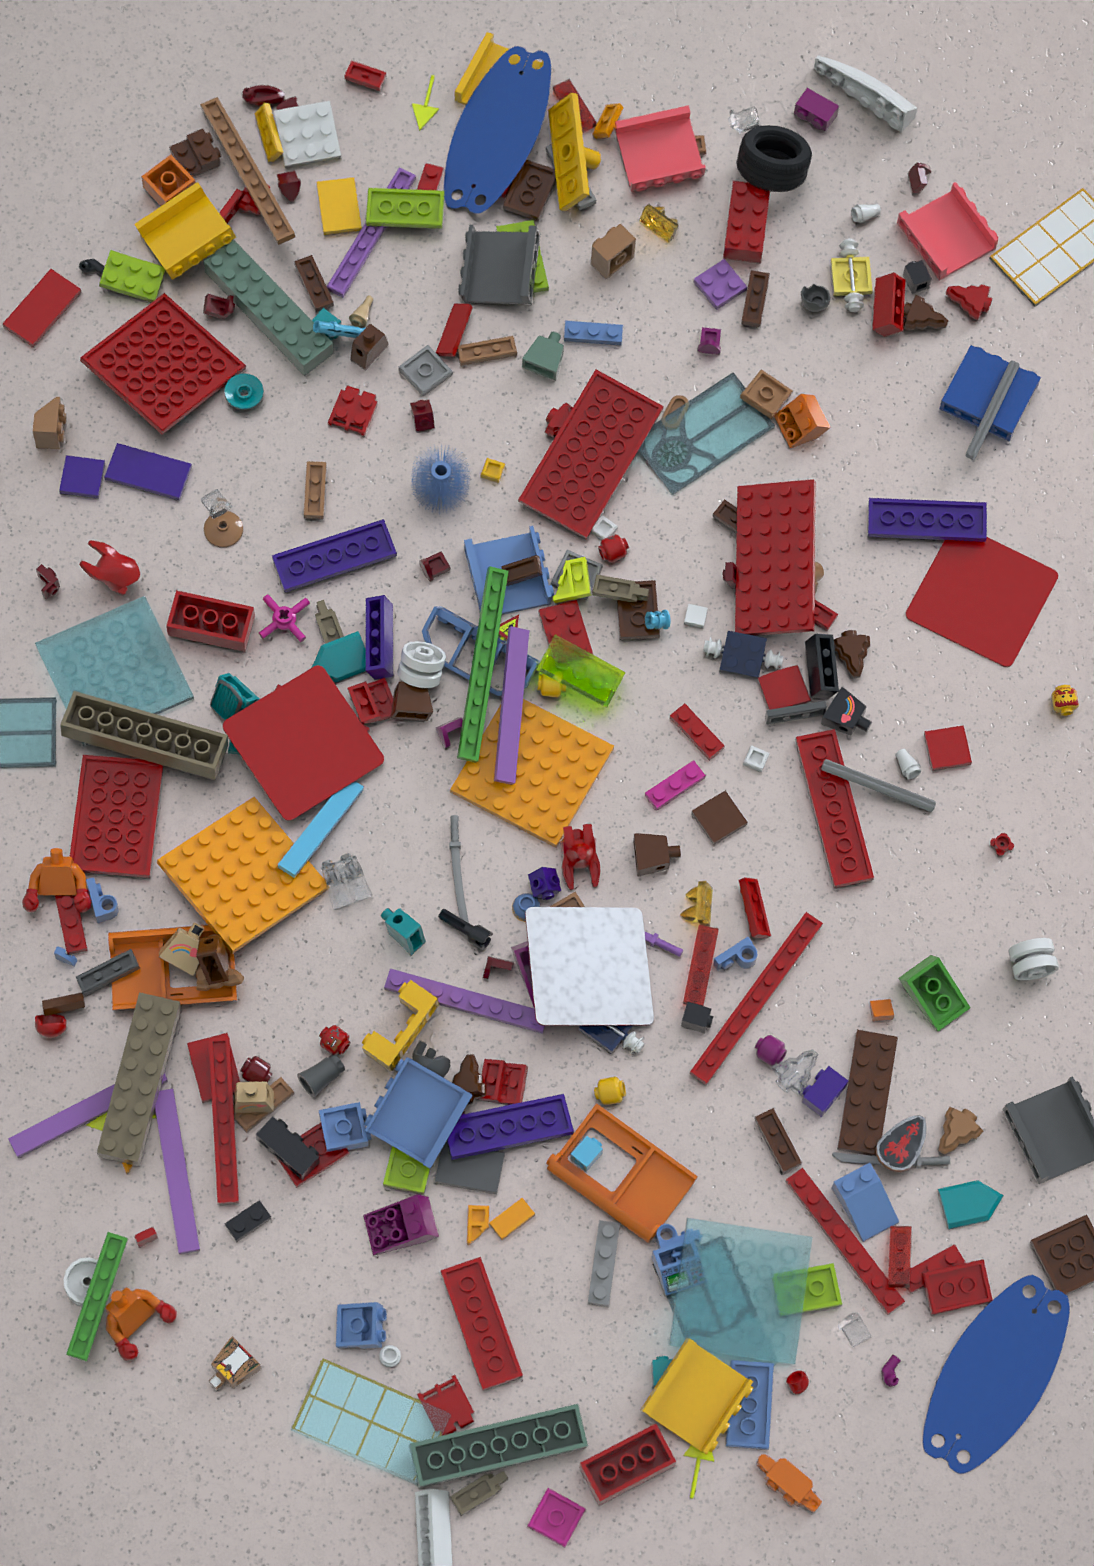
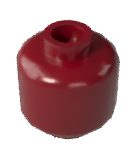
[240,1056,272,1083]

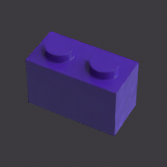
[802,1066,848,1118]

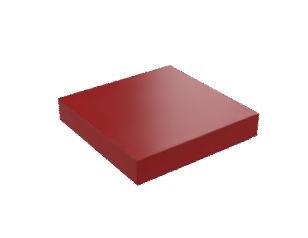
[924,725,972,771]

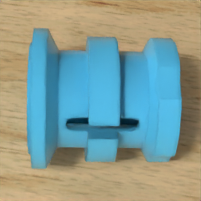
[645,609,671,629]

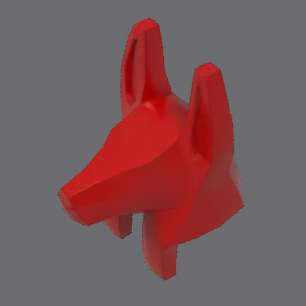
[79,540,140,595]
[559,824,601,890]

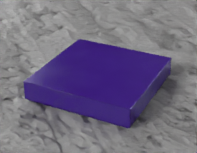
[59,455,105,498]

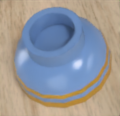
[512,893,541,922]

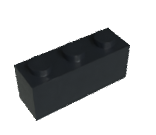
[805,633,839,699]
[256,1116,320,1181]

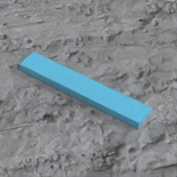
[278,781,364,878]

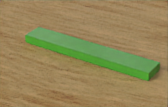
[66,1232,128,1362]

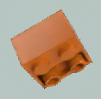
[774,394,831,448]

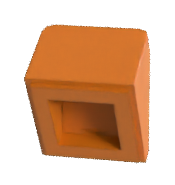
[870,999,894,1021]

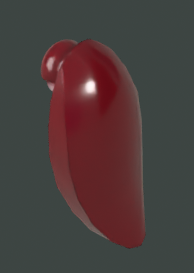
[242,85,285,106]

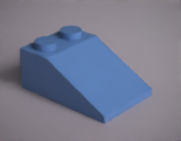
[832,1163,899,1242]

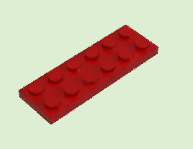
[441,1257,523,1391]

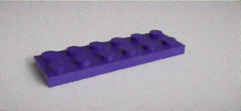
[868,498,987,542]
[272,519,397,593]
[447,1094,574,1160]

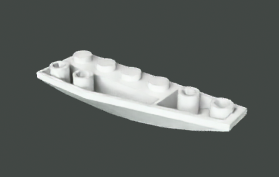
[814,55,917,132]

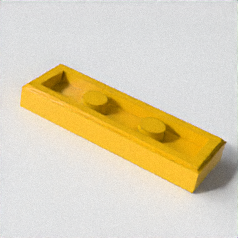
[254,103,283,162]

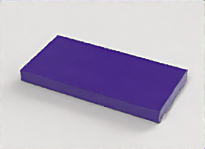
[104,443,192,501]

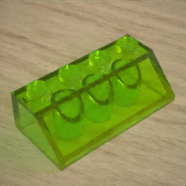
[536,634,626,708]

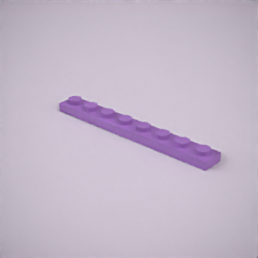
[384,968,545,1034]

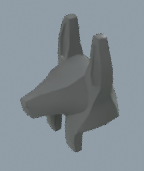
[395,1041,451,1078]

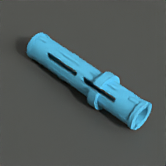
[313,320,365,338]

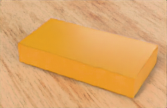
[489,1198,535,1240]

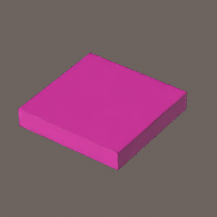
[527,1488,586,1548]

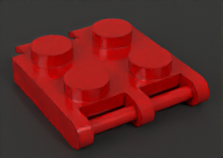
[328,385,378,436]
[417,1375,474,1436]

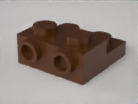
[169,128,221,177]

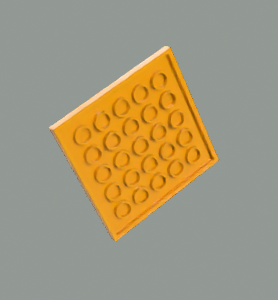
[450,699,614,848]
[157,796,330,954]

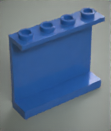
[939,345,1041,442]

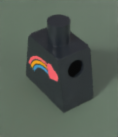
[821,687,872,735]

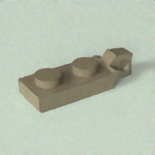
[592,575,649,602]
[315,600,344,644]
[450,1470,508,1516]

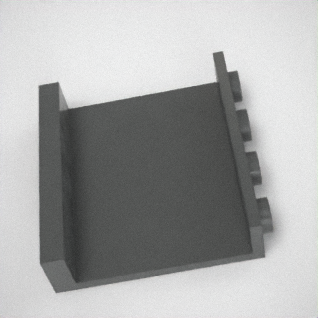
[458,224,540,304]
[1003,1076,1094,1184]

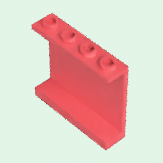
[614,105,706,192]
[897,182,999,280]

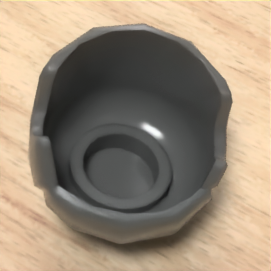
[801,284,831,312]

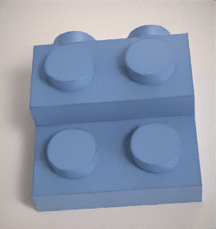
[319,1102,372,1152]
[336,1302,387,1349]

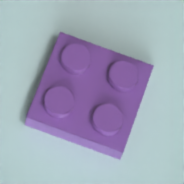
[693,259,747,310]

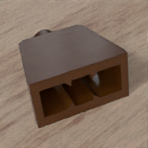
[350,324,389,370]
[391,681,433,721]
[633,833,681,876]
[196,934,229,985]

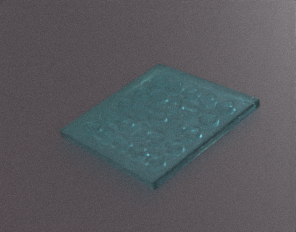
[35,596,194,747]
[669,1218,812,1364]

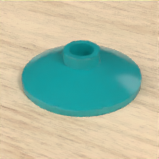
[225,373,264,410]

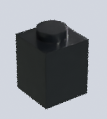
[903,260,932,294]
[681,1002,714,1033]

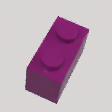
[794,88,839,132]

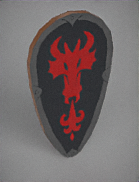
[876,1115,927,1172]

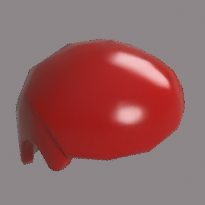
[35,1014,66,1038]

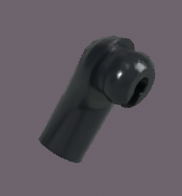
[79,259,105,276]

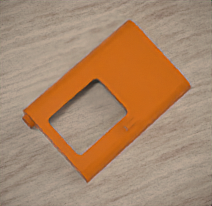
[108,925,237,1010]
[546,1103,698,1243]

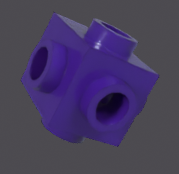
[528,867,562,900]

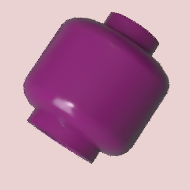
[755,1035,787,1066]

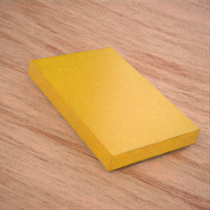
[317,177,362,235]

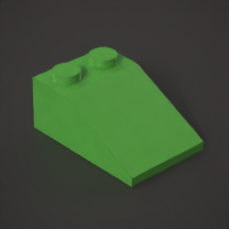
[898,955,971,1031]

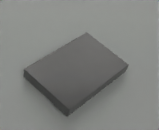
[435,1142,505,1195]

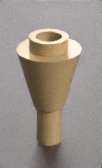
[349,295,374,328]

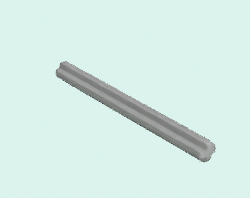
[966,360,1020,460]
[821,759,936,812]

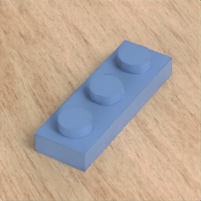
[564,321,623,345]

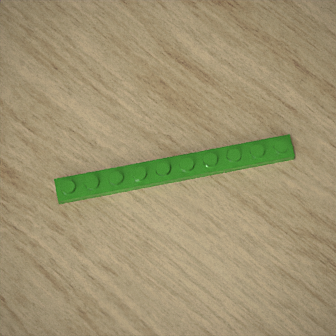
[457,566,508,763]

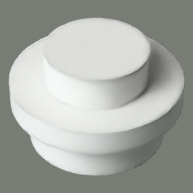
[379,1345,401,1367]

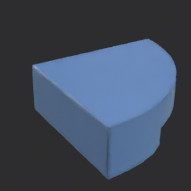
[54,946,77,967]

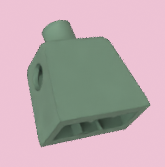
[522,331,564,381]

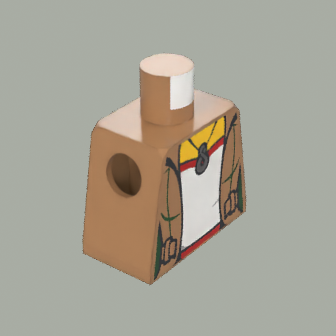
[209,1336,261,1390]

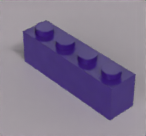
[366,595,393,680]

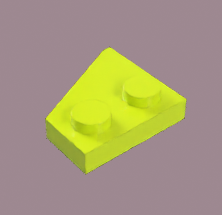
[553,557,592,603]

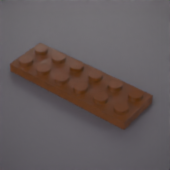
[837,1029,898,1156]

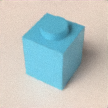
[570,1136,603,1172]

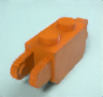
[756,1454,822,1513]

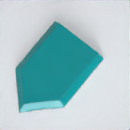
[311,631,366,683]
[938,1180,1004,1230]

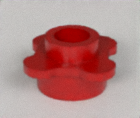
[990,833,1014,856]

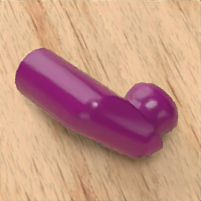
[881,1355,901,1387]

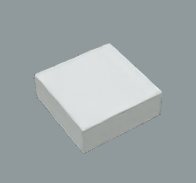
[591,515,618,540]
[684,604,708,628]
[743,745,770,772]

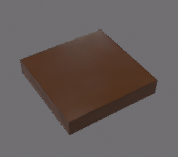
[691,790,748,845]

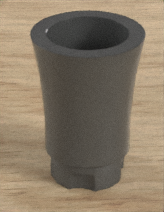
[297,1054,345,1098]

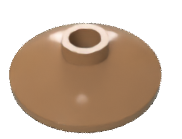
[204,511,243,548]

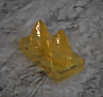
[639,204,679,242]
[680,881,713,927]

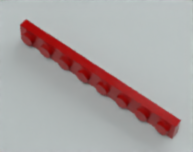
[208,1037,239,1204]
[785,1168,905,1315]

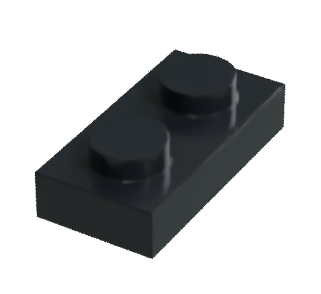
[225,1200,272,1242]

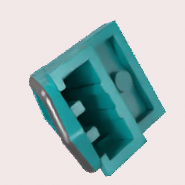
[210,673,260,721]

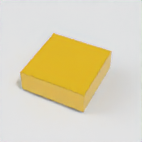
[481,458,505,483]

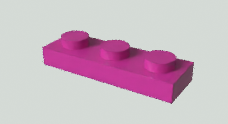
[645,760,706,811]

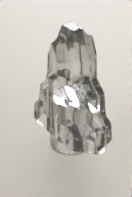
[771,1049,818,1096]

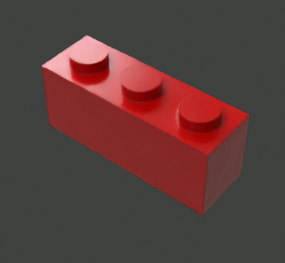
[872,272,906,337]

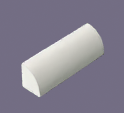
[415,1489,452,1566]

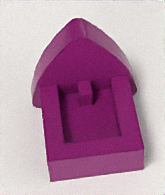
[697,327,721,354]
[436,717,463,748]

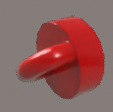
[786,1371,809,1394]

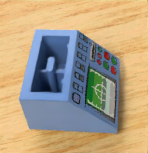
[651,1237,706,1296]

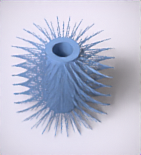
[411,444,470,514]

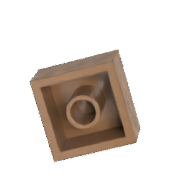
[591,223,636,279]

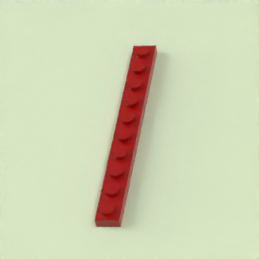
[690,912,823,1086]

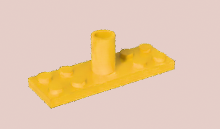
[548,93,601,211]

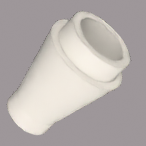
[851,204,881,223]
[895,749,921,779]

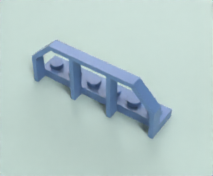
[422,606,544,696]

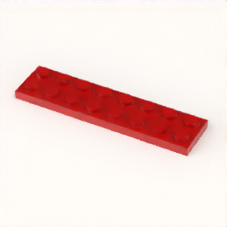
[795,729,874,888]

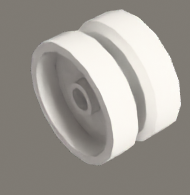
[397,641,446,688]
[1008,938,1059,981]
[64,1257,98,1306]

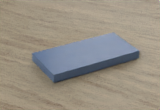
[726,1360,774,1450]

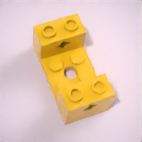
[362,980,439,1072]

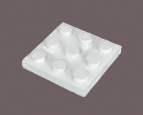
[274,101,341,167]

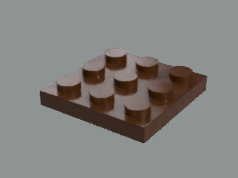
[1030,1214,1094,1295]

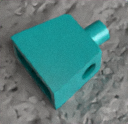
[381,908,426,956]

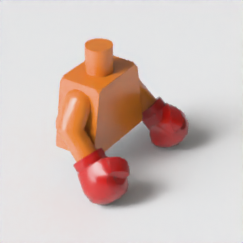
[22,848,92,913]
[105,1287,177,1361]

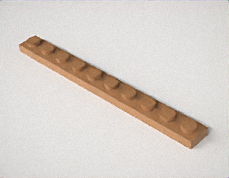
[200,97,296,245]

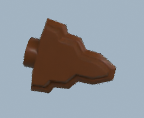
[903,295,949,331]
[834,630,870,678]
[452,1054,486,1105]

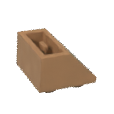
[33,397,67,450]

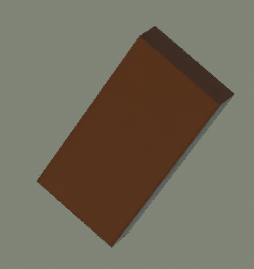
[501,555,543,586]
[42,992,85,1016]

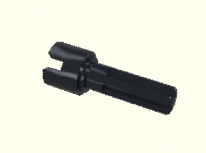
[438,909,493,950]

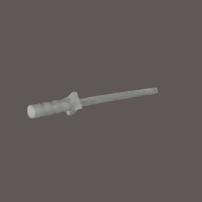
[449,815,469,923]
[832,1152,950,1169]

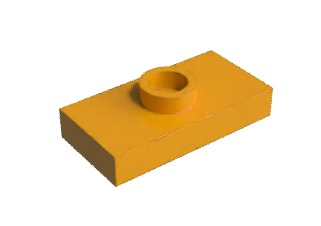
[592,103,624,139]

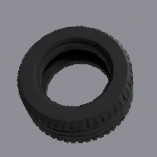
[736,125,812,192]

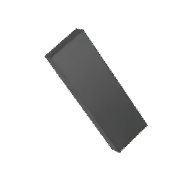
[765,701,827,724]
[76,949,140,996]

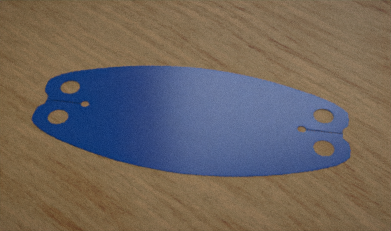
[444,46,551,214]
[923,1275,1070,1474]

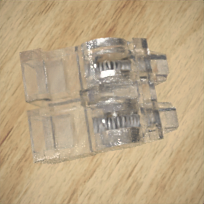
[321,853,372,910]

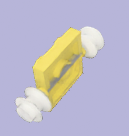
[831,239,873,312]

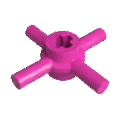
[259,594,310,642]

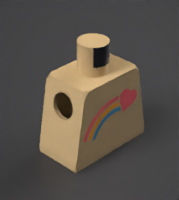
[158,923,204,976]
[234,1082,274,1113]

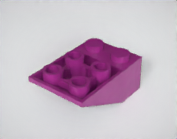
[363,1194,439,1255]

